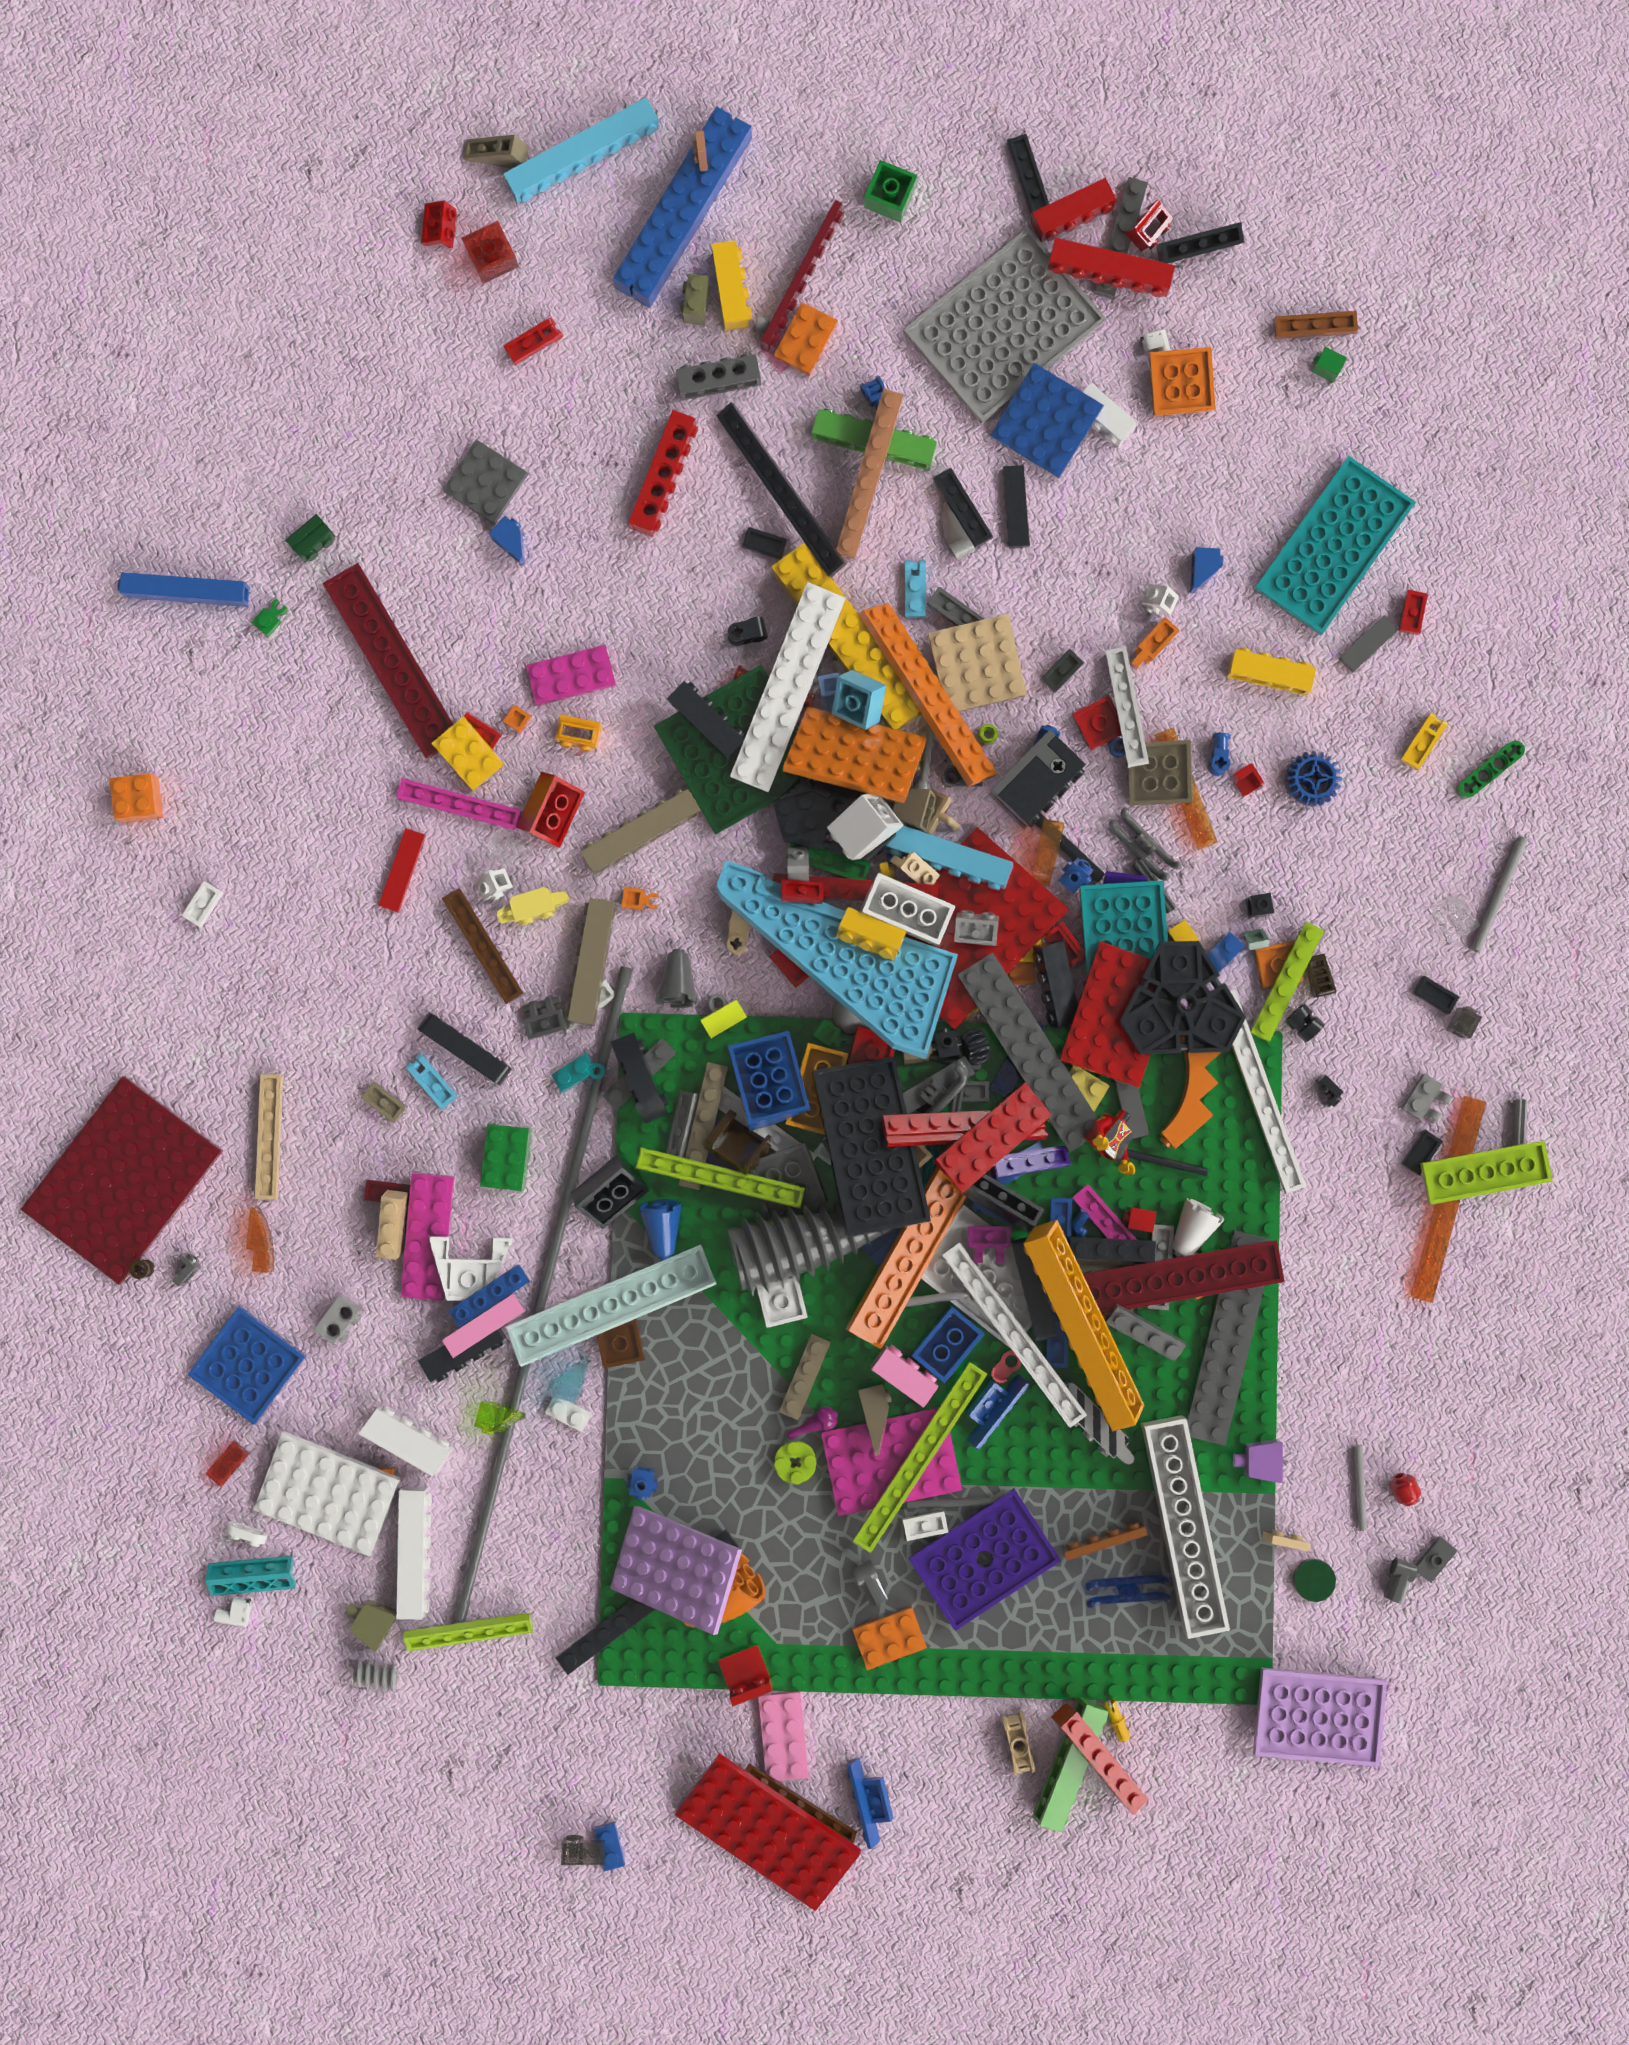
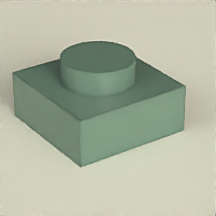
[1243,928,1269,950]

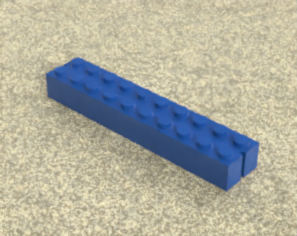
[613,106,752,308]

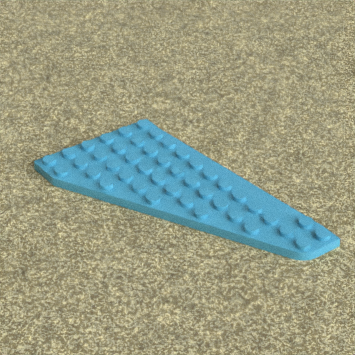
[716,860,958,1059]

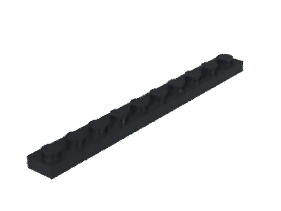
[716,402,847,578]
[555,1529,738,1675]

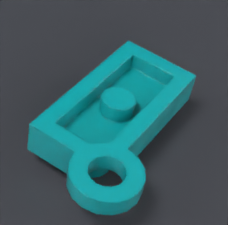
[552,1053,606,1093]

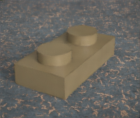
[361,1082,408,1123]

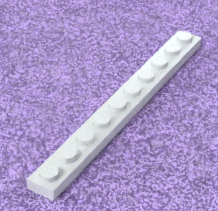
[1230,989,1306,1194]
[942,1242,1087,1428]

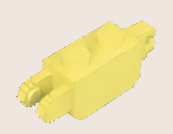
[496,887,570,926]

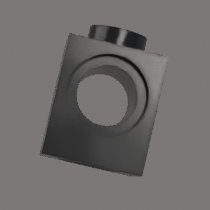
[1245,893,1274,919]

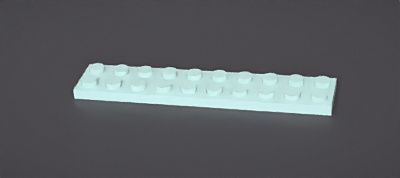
[506,1245,716,1367]

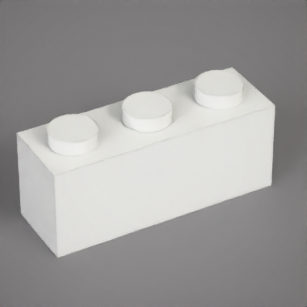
[1083,383,1137,447]

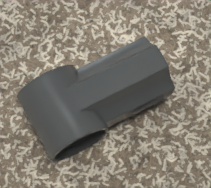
[1384,1557,1418,1604]
[852,1560,888,1607]

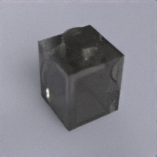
[1446,1006,1482,1040]

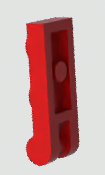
[504,318,563,366]

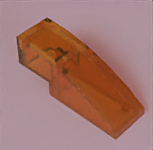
[1031,818,1064,886]
[246,1207,275,1273]

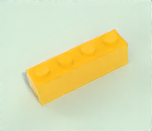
[712,240,752,331]
[1227,648,1317,696]

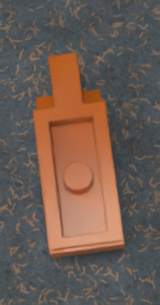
[1130,617,1180,669]

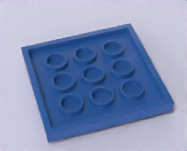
[990,363,1104,479]
[187,1306,307,1425]

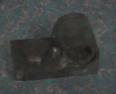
[561,1835,605,1865]

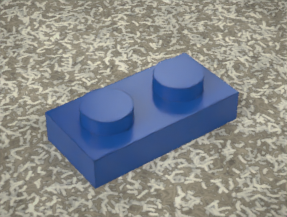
[594,1821,625,1871]

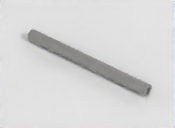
[1470,836,1528,953]

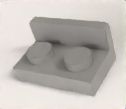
[954,910,999,946]

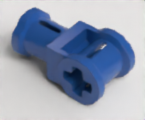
[860,375,886,410]
[1208,732,1231,776]

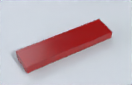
[378,828,426,913]

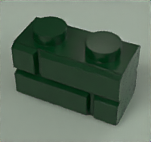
[285,514,336,563]

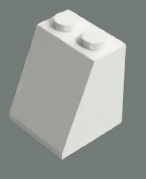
[827,794,904,860]

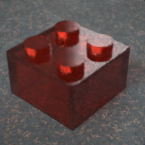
[461,221,519,284]

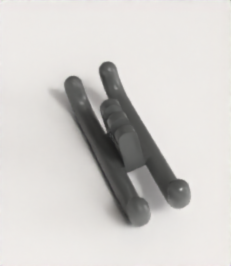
[1109,808,1182,881]
[910,1060,969,1114]

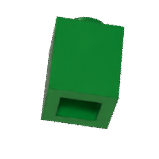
[1312,347,1347,383]

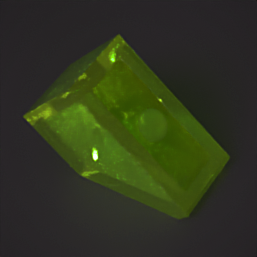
[474,1401,526,1435]

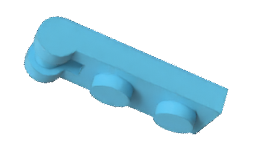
[905,560,926,618]
[405,1053,459,1110]

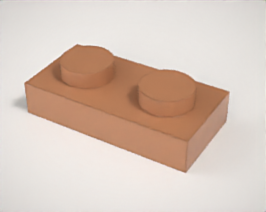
[692,130,708,171]

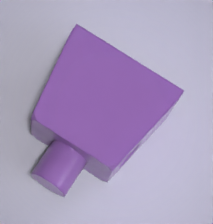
[1233,1439,1283,1483]

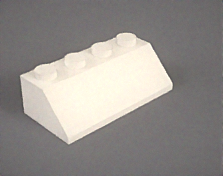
[860,873,955,946]
[359,1406,453,1476]

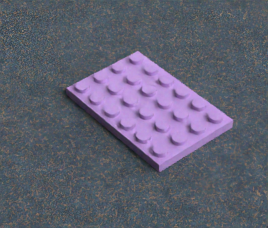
[610,1506,742,1635]
[1253,1667,1387,1767]

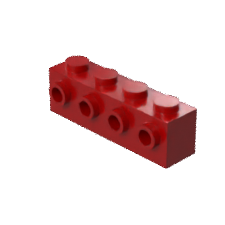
[1030,177,1116,242]

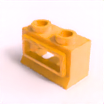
[555,714,602,752]

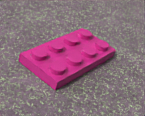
[526,645,616,706]

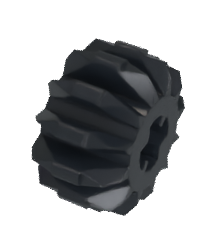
[961,1028,991,1065]

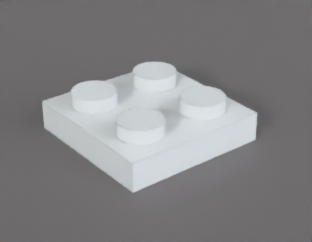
[757,1277,808,1328]

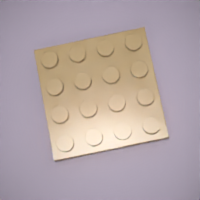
[928,614,1027,711]

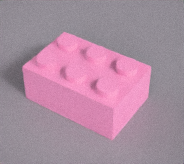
[871,1345,939,1407]

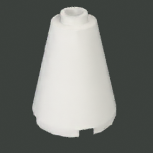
[1172,1198,1224,1257]

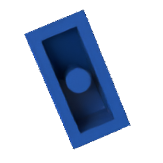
[489,516,525,566]
[1190,547,1223,593]

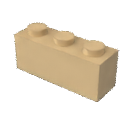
[376,1190,408,1260]

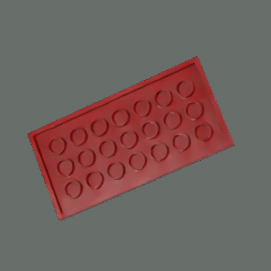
[675,1753,861,1911]

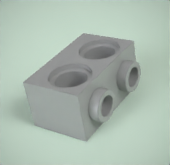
[314,1295,363,1345]

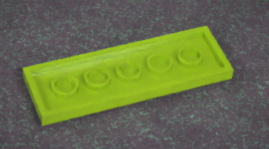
[1420,1140,1553,1205]

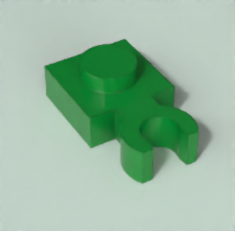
[251,599,288,637]
[812,1019,851,1052]

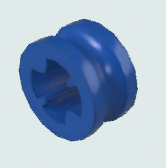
[1109,738,1125,758]

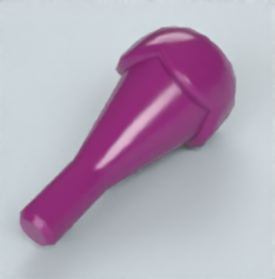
[787,1406,838,1440]

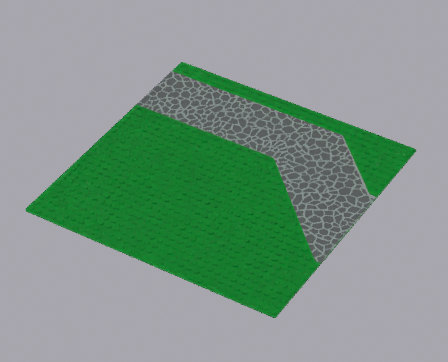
[597,1013,1283,1705]

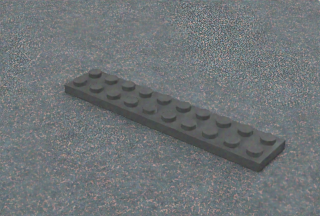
[957,953,1098,1152]
[1187,1230,1271,1446]

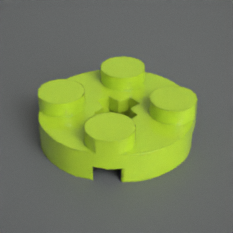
[774,1441,816,1485]

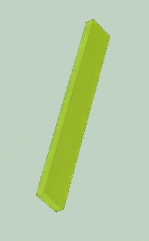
[636,1147,805,1208]

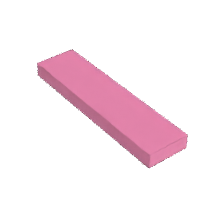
[442,1294,525,1358]

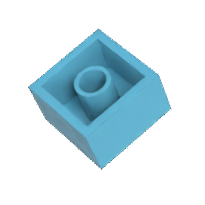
[832,670,886,730]

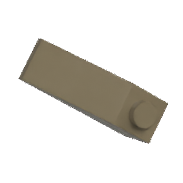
[463,134,529,168]
[858,1384,892,1456]

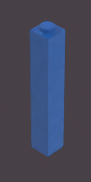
[117,572,250,607]

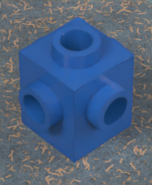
[1058,857,1093,894]
[626,1466,658,1500]

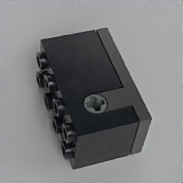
[989,730,1086,829]

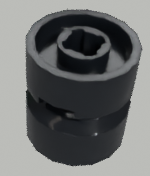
[1285,1003,1325,1043]

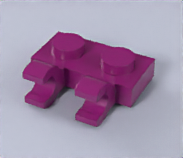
[968,1226,1011,1263]

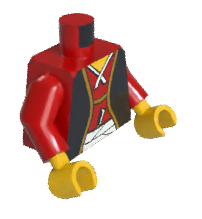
[1084,1109,1135,1176]

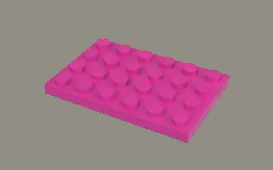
[821,1407,962,1516]

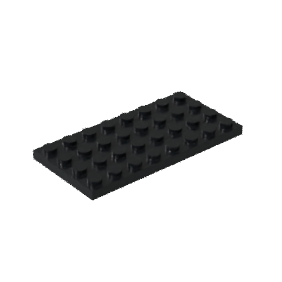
[812,1056,931,1238]

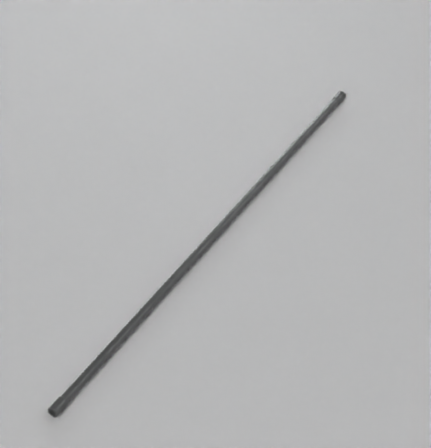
[453,966,633,1622]

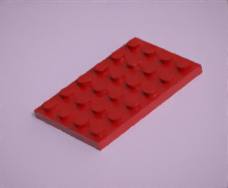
[1059,941,1155,1088]

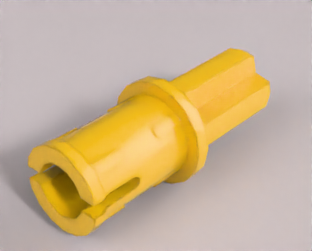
[1103,1699,1130,1742]

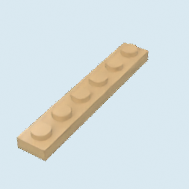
[255,1074,283,1200]

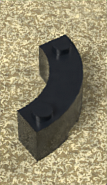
[611,1032,669,1124]

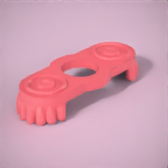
[991,1349,1022,1383]

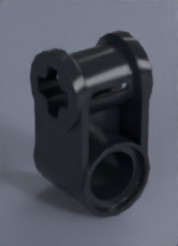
[728,616,768,646]

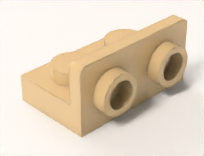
[890,852,940,885]

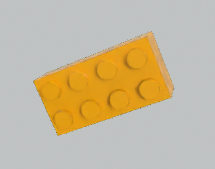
[786,1043,848,1135]

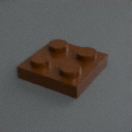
[596,1318,645,1369]

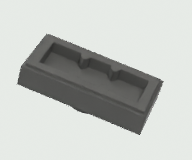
[1416,1536,1458,1583]

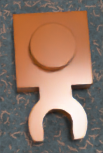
[622,887,659,911]

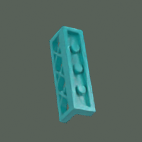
[205,1556,296,1596]

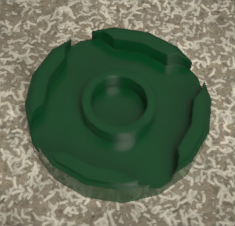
[1293,1558,1336,1602]

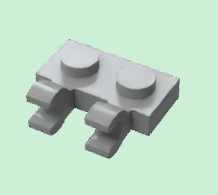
[1401,1074,1454,1122]

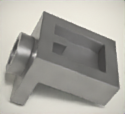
[172,1253,202,1286]

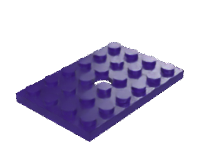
[908,1488,1061,1631]

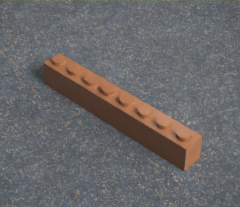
[836,388,904,560]

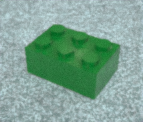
[480,1124,532,1191]

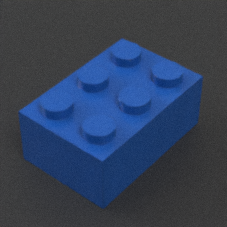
[911,1305,985,1383]

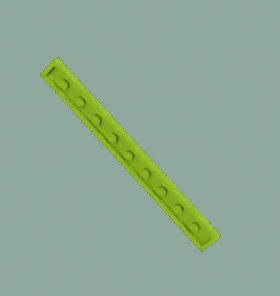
[853,1362,987,1553]

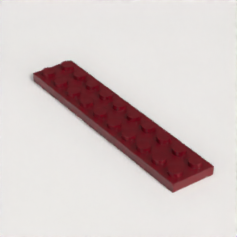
[323,563,454,759]
[1083,1240,1285,1314]

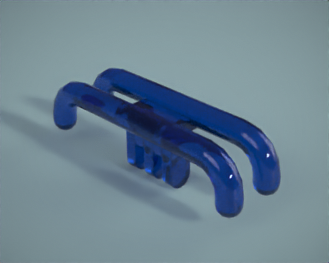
[1085,1575,1171,1608]

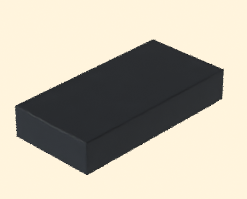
[742,527,787,560]
[1412,976,1460,1015]
[1401,1130,1443,1176]

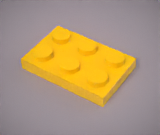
[432,716,505,791]

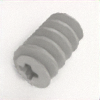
[352,1659,399,1692]

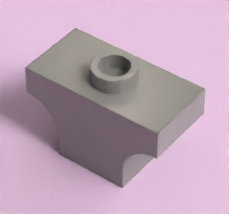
[788,847,809,881]

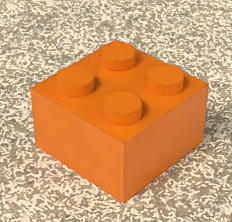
[109,773,163,823]

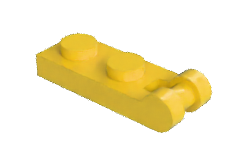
[1400,712,1448,771]

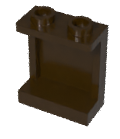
[704,1109,772,1175]

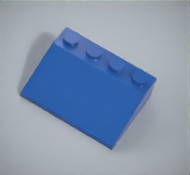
[728,1031,810,1131]

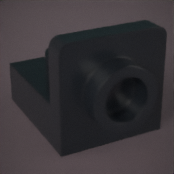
[1316,1075,1344,1107]

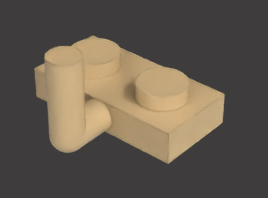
[927,790,960,835]

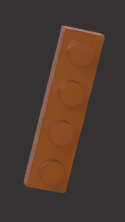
[1273,311,1358,339]
[1062,1522,1148,1561]

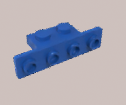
[449,1265,530,1328]
[965,1374,1030,1450]
[847,1758,894,1849]

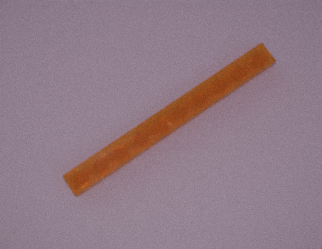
[1410,1096,1486,1303]

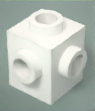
[1141,583,1179,615]
[476,868,513,901]

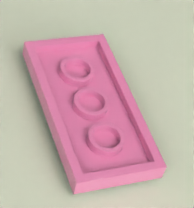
[758,1691,809,1781]

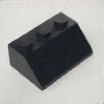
[571,1154,649,1229]

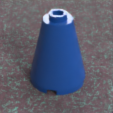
[639,1199,681,1259]

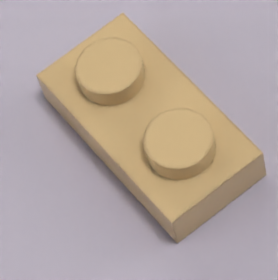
[1262,1529,1311,1552]

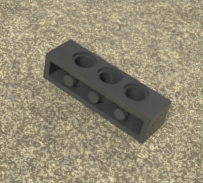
[676,354,761,401]

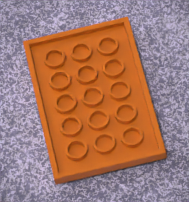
[783,707,927,803]

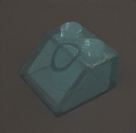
[549,1356,590,1403]

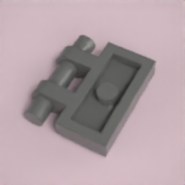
[522,995,568,1040]

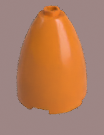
[683,1553,766,1628]

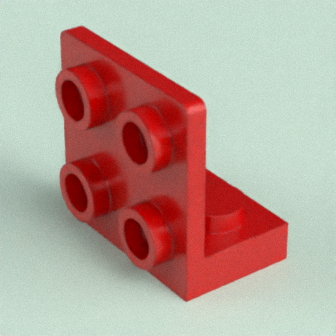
[719,1645,773,1707]

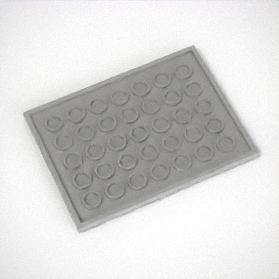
[903,228,1107,424]

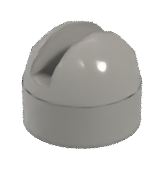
[754,315,770,334]

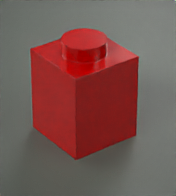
[1123,1207,1156,1233]

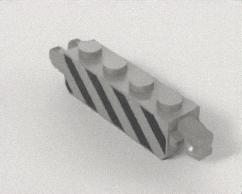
[1063,1381,1135,1465]

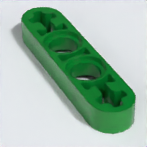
[1456,740,1525,799]

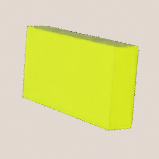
[700,999,747,1038]

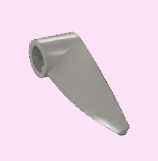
[942,502,976,561]

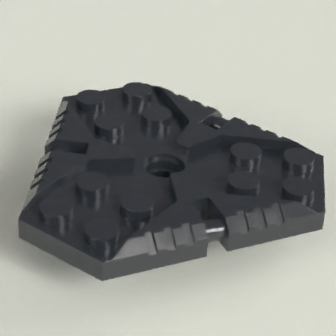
[773,776,896,863]
[1118,941,1246,1055]

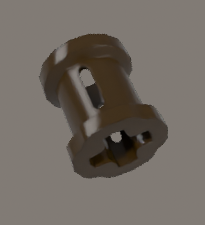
[129,1259,154,1279]

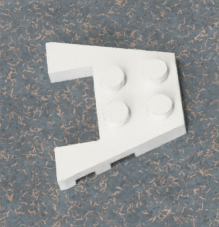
[429,1236,512,1301]

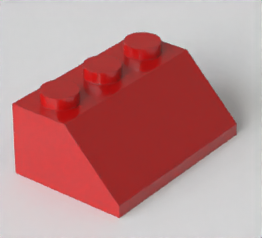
[516,771,585,848]

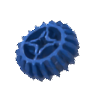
[1285,751,1342,807]

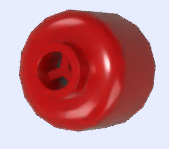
[1389,1473,1421,1506]

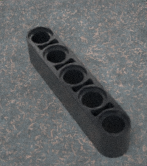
[417,1012,512,1086]
[1011,1237,1057,1342]

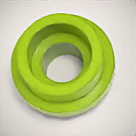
[978,724,998,745]

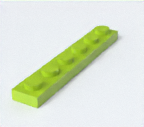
[1250,921,1325,1042]
[403,1613,534,1651]

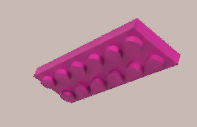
[401,1172,455,1301]

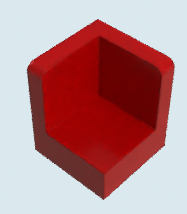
[1230,763,1265,797]

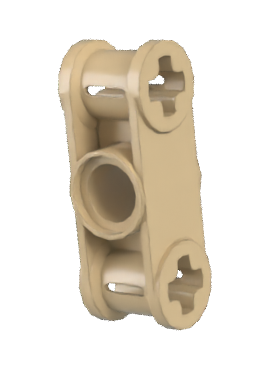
[727,909,751,955]
[1002,1711,1035,1777]

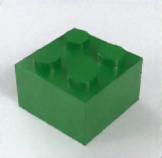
[864,160,918,223]

